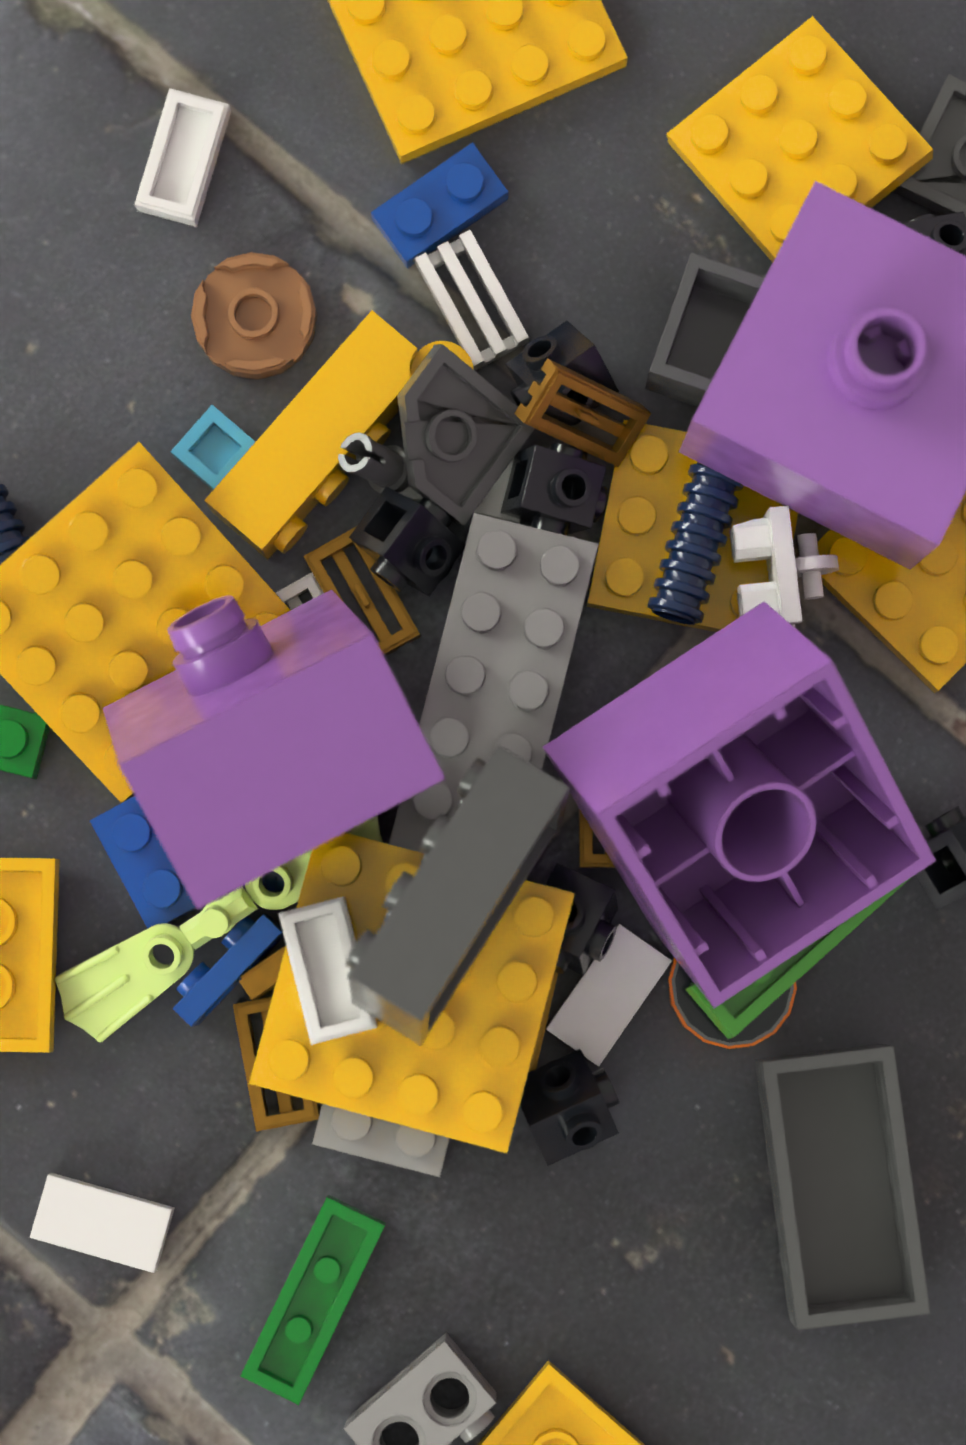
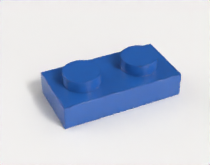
[371,142,508,269]
[89,796,197,928]
[172,914,284,1027]

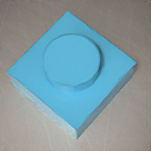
[170,405,255,490]

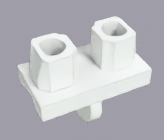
[730,506,839,628]

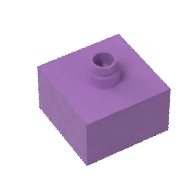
[679,181,966,569]
[103,589,445,910]
[542,601,936,1008]

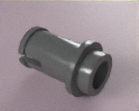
[338,432,409,493]

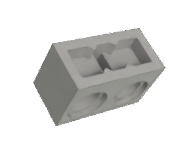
[344,1332,497,1445]

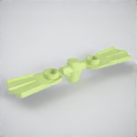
[55,815,383,1042]

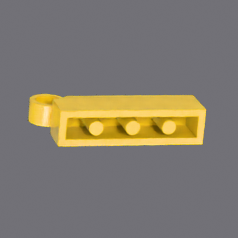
[204,310,474,560]

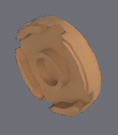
[191,252,317,379]

